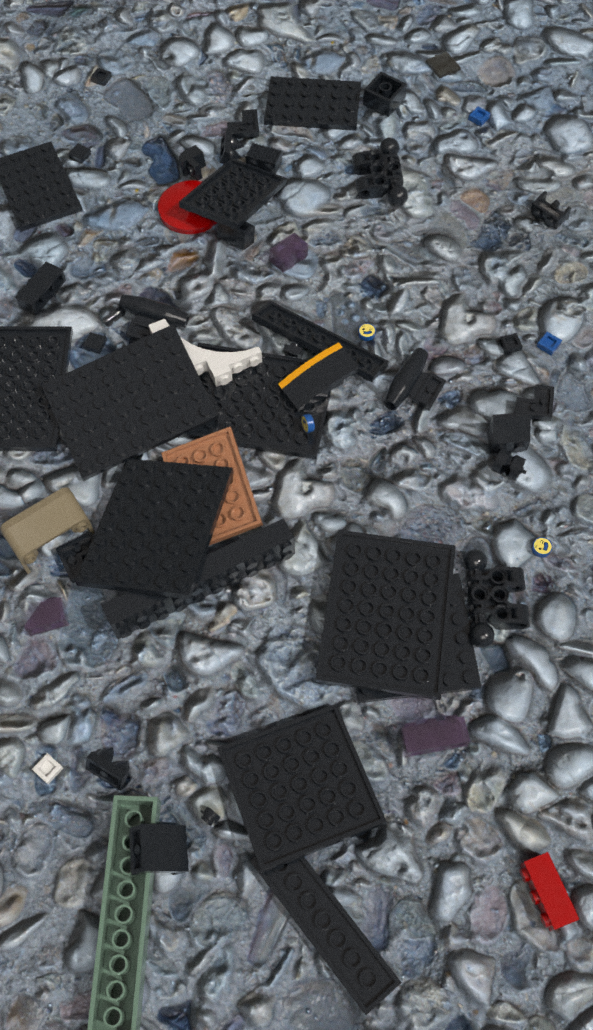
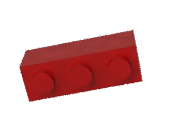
[519,852,580,932]

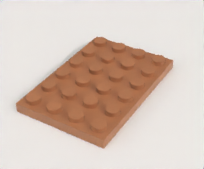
[161,427,263,546]

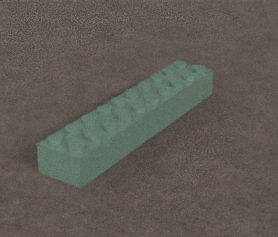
[87,795,161,1030]

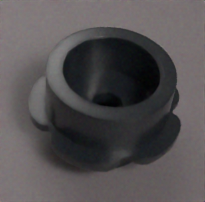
[201,806,221,826]

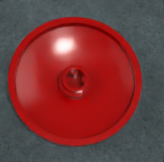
[158,180,217,234]

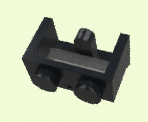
[531,191,571,229]

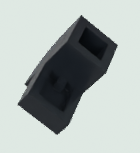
[179,145,206,181]

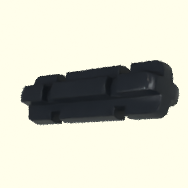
[102,306,127,327]

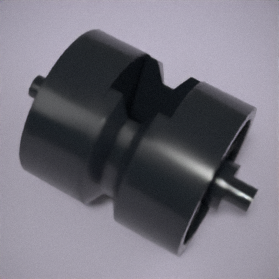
[491,448,527,481]

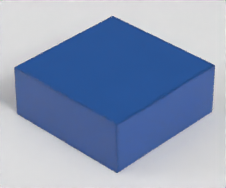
[468,106,491,127]
[537,332,562,356]

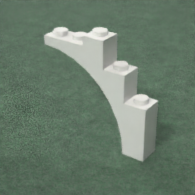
[148,319,262,387]

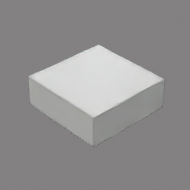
[32,753,63,784]

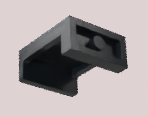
[129,824,189,875]

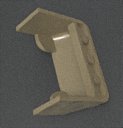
[0,487,95,574]

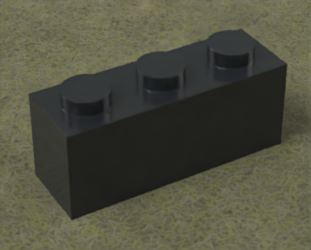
[16,261,66,315]

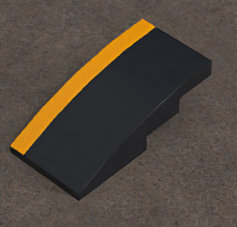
[278,342,359,411]

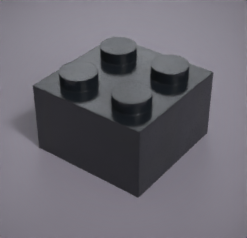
[363,72,407,117]

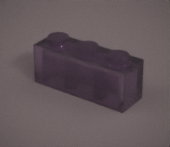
[400,715,470,758]

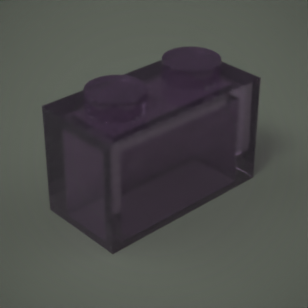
[269,232,308,273]

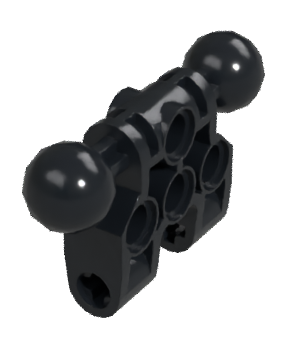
[352,137,408,207]
[462,549,530,648]

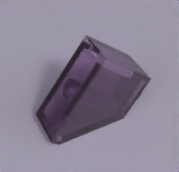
[24,597,69,636]

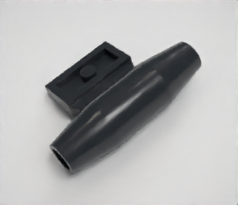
[119,294,190,340]
[384,348,446,411]

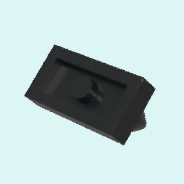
[219,128,244,164]
[86,747,129,791]

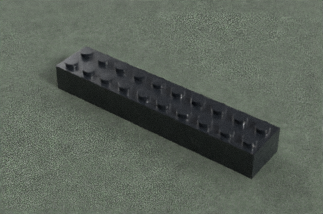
[101,518,295,639]

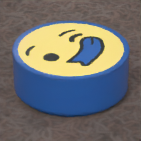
[358,323,376,341]
[301,414,315,433]
[532,537,553,558]

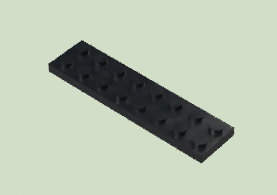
[251,301,389,382]
[250,856,402,1015]

